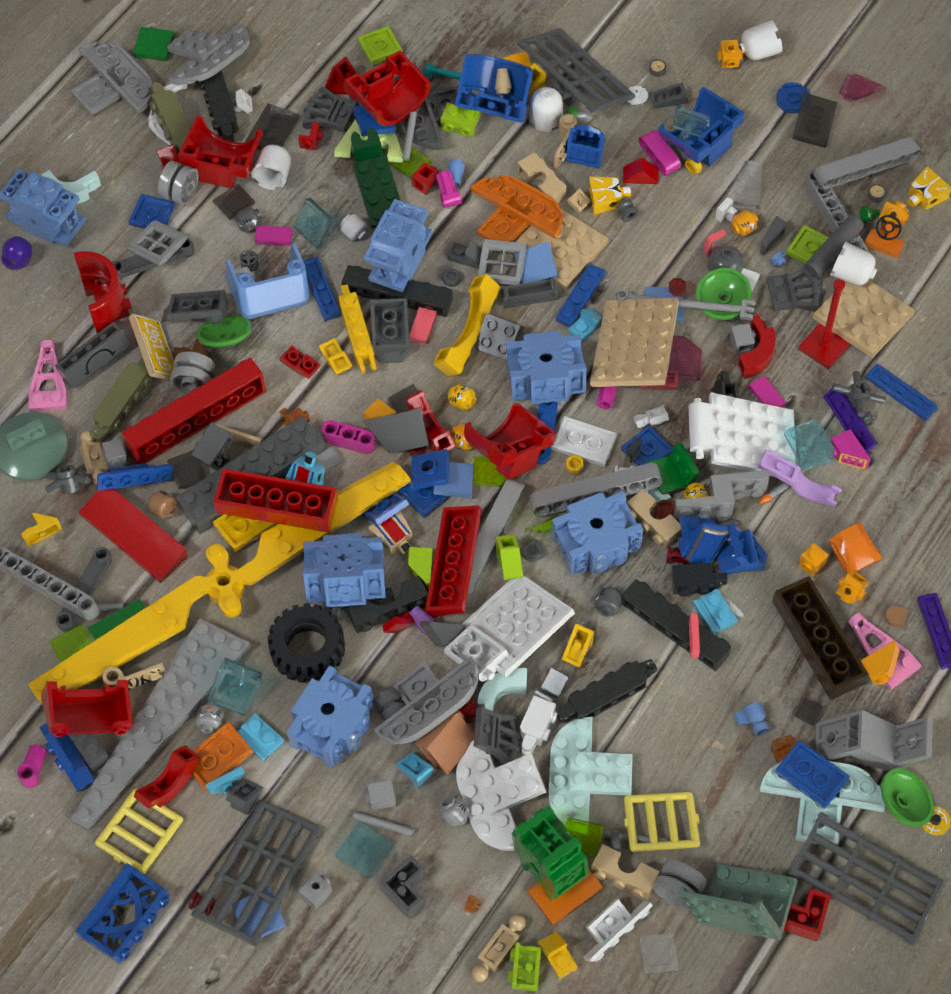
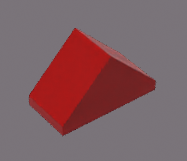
[623,157,658,184]

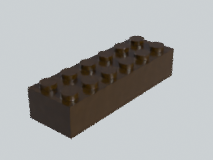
[772,576,869,700]

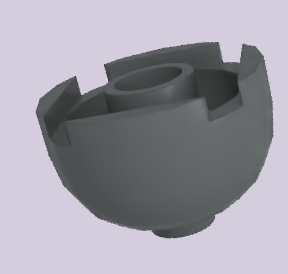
[707,245,744,273]

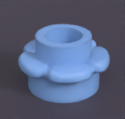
[770,251,787,267]

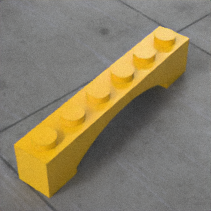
[433,274,500,377]

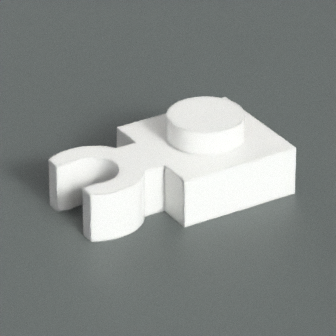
[633,406,669,428]

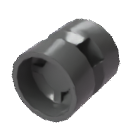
[373,687,406,721]

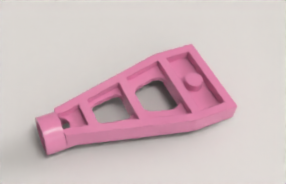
[29,340,67,412]
[848,612,922,690]

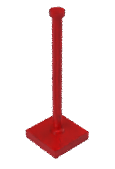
[798,279,850,369]

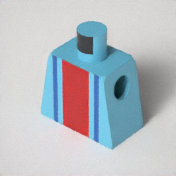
[285,452,325,485]

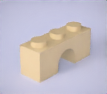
[517,152,567,203]
[627,491,682,549]
[591,844,660,899]

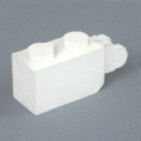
[520,696,558,755]

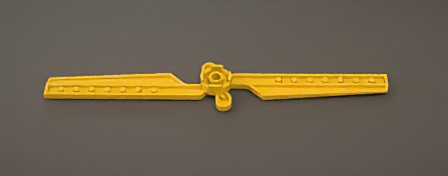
[27,462,411,704]

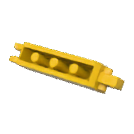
[338,284,377,374]

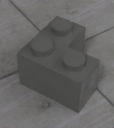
[191,422,235,471]
[380,855,426,920]

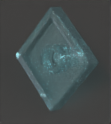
[673,105,710,142]
[293,198,334,249]
[335,822,393,879]

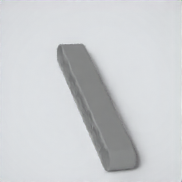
[813,137,923,189]
[805,169,870,253]
[530,463,662,517]
[468,479,526,596]
[0,546,99,620]

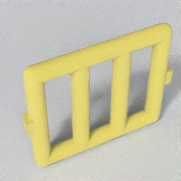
[95,789,183,874]
[624,792,700,852]

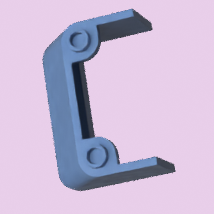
[225,243,310,319]

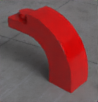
[737,315,776,379]
[404,390,456,452]
[134,745,200,809]

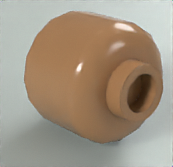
[148,491,177,519]

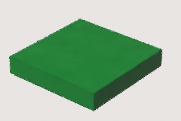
[133,27,175,61]

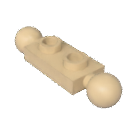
[80,430,108,485]
[471,914,526,982]

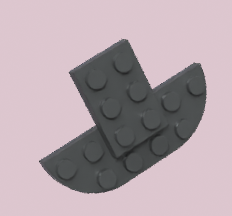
[394,63,459,149]

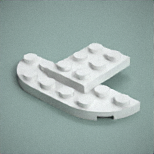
[456,740,546,851]

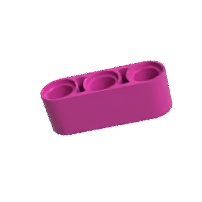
[638,130,681,176]
[322,420,375,454]

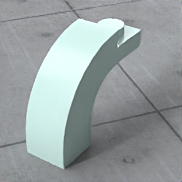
[41,170,101,204]
[477,668,527,711]

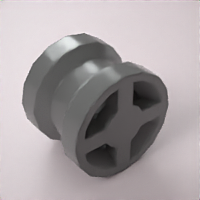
[616,199,639,222]
[239,250,259,272]

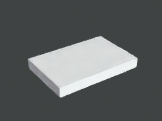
[551,416,618,467]

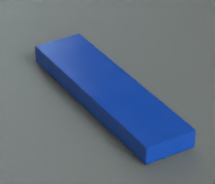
[303,256,342,322]
[865,363,937,421]

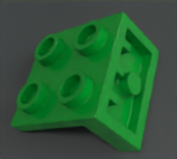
[645,443,700,495]

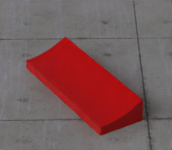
[78,489,188,583]
[425,505,482,619]

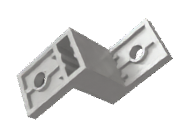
[815,710,933,770]

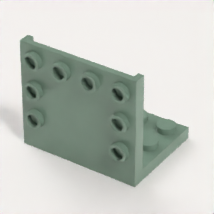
[679,864,798,940]

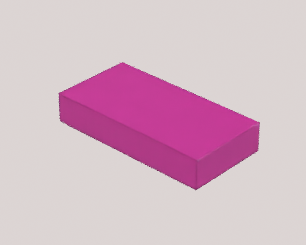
[255,226,293,246]
[748,376,786,408]

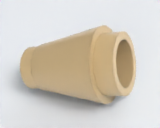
[495,68,512,94]

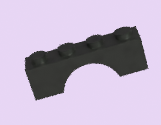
[347,576,428,633]

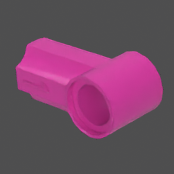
[436,171,462,208]
[597,386,618,410]
[17,744,48,788]

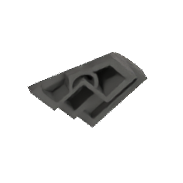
[363,408,429,453]

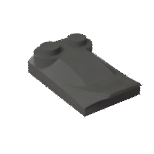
[161,290,227,324]
[370,298,410,363]

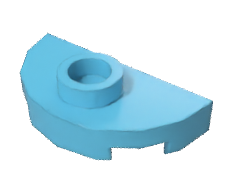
[206,767,245,795]

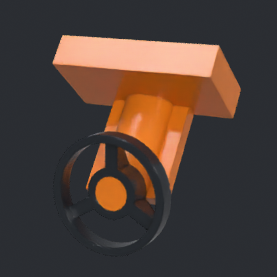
[864,215,905,259]

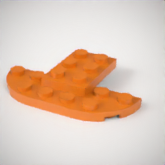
[470,175,563,242]

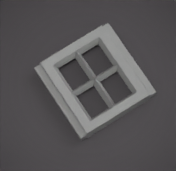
[127,220,188,266]
[478,239,527,285]

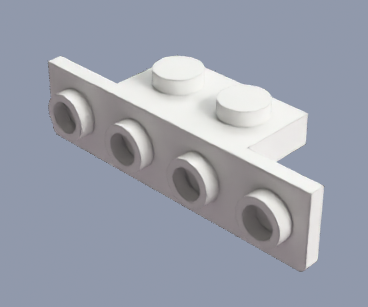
[583,899,653,962]

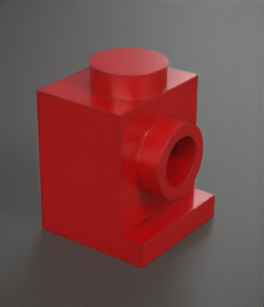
[412,162,439,195]

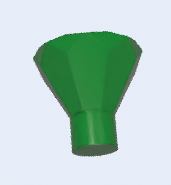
[859,206,880,223]

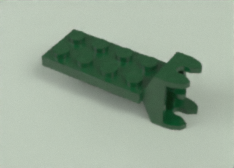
[351,128,401,228]

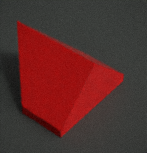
[325,56,357,95]

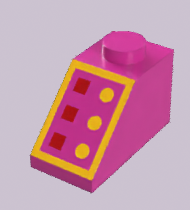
[828,429,870,469]

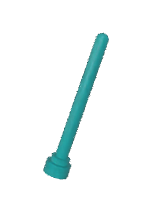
[424,62,461,80]

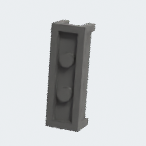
[501,277,558,309]

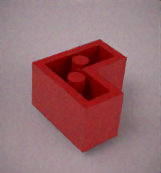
[783,889,831,942]

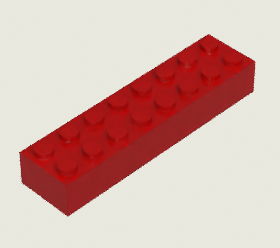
[122,357,266,465]

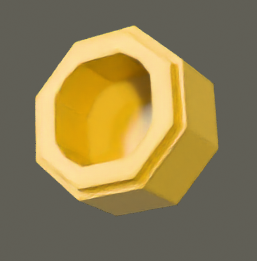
[685,158,702,174]
[566,455,583,474]

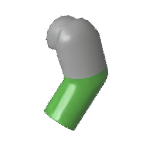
[567,106,593,123]

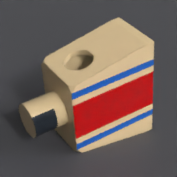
[368,511,413,556]

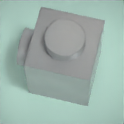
[730,324,756,355]
[102,439,126,471]
[365,780,396,810]
[298,873,332,910]

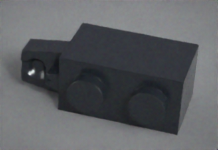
[671,563,728,596]

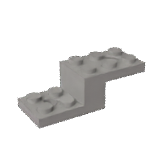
[673,470,770,523]

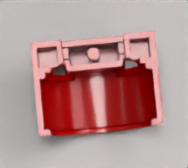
[343,50,432,126]
[178,116,263,189]
[73,251,132,334]
[464,403,557,480]

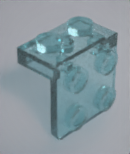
[784,419,834,471]

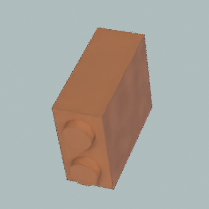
[415,710,474,775]

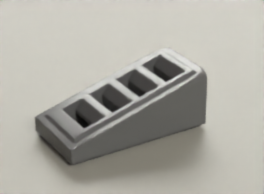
[650,82,689,108]
[760,216,787,255]

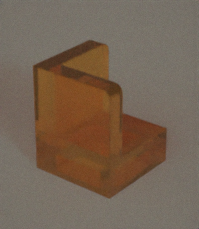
[279,407,310,426]
[770,734,795,764]

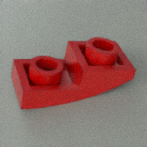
[280,345,321,379]

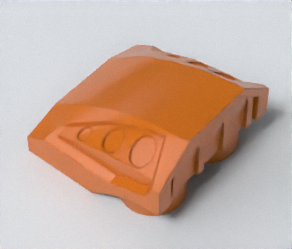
[829,523,882,574]

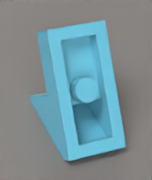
[568,308,603,343]
[396,752,433,788]

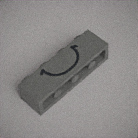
[55,322,131,388]

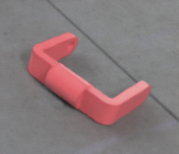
[704,230,726,257]

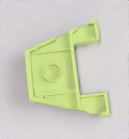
[334,119,403,163]

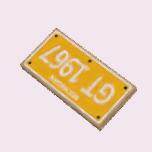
[129,313,174,381]

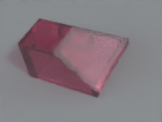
[839,73,886,102]
[666,336,702,381]

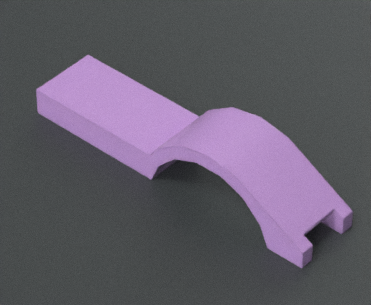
[757,449,842,507]

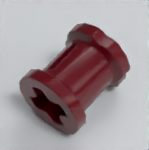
[666,546,686,565]
[188,891,216,916]

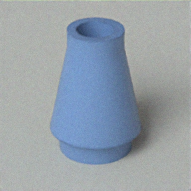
[447,159,465,187]

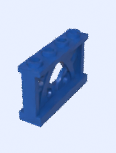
[75,863,170,964]

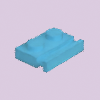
[692,589,738,635]
[238,713,284,762]

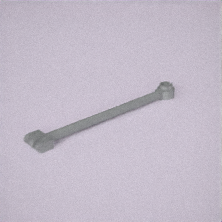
[616,289,755,320]

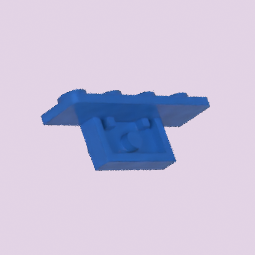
[97,463,173,491]
[39,723,95,792]

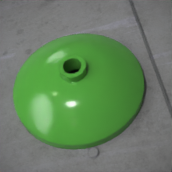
[696,268,752,321]
[197,315,252,348]
[881,768,934,827]

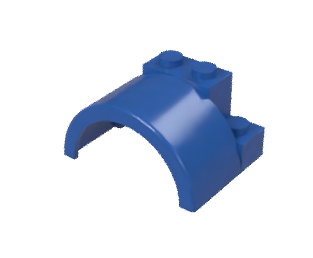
[455,54,533,123]
[658,87,744,167]

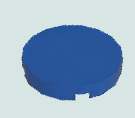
[776,82,811,114]

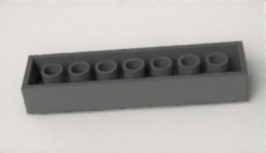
[176,416,325,534]

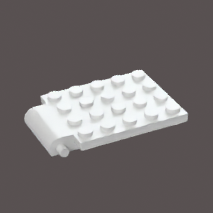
[688,393,797,476]
[444,575,574,681]

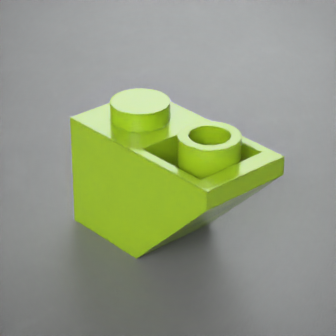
[495,534,523,580]
[408,547,435,591]

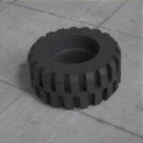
[268,603,345,683]

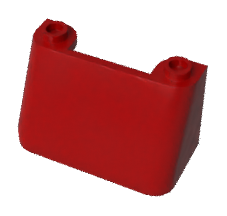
[41,680,133,737]

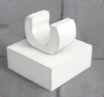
[232,89,253,114]
[715,197,737,222]

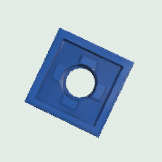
[410,449,449,491]

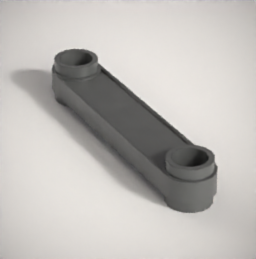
[112,238,194,280]
[56,547,112,633]

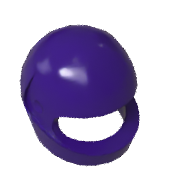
[1,236,32,270]

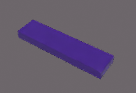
[823,388,878,453]
[917,592,951,670]

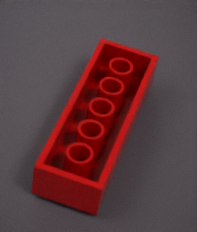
[213,468,338,533]

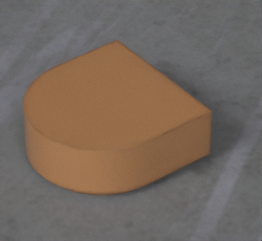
[885,606,907,628]

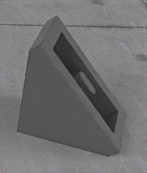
[420,621,464,647]

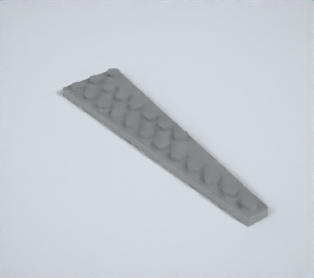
[70,618,251,831]

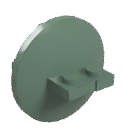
[0,412,68,481]

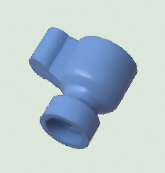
[733,702,770,736]

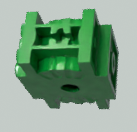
[511,806,589,901]

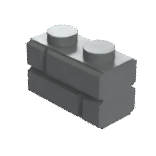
[69,734,109,772]

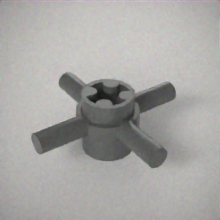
[832,371,886,417]
[45,464,91,494]

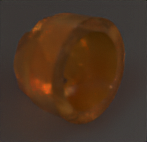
[464,895,481,913]

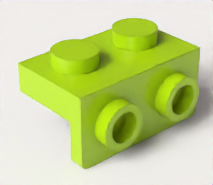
[441,103,480,137]
[508,942,541,992]

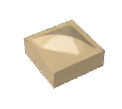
[566,188,591,213]

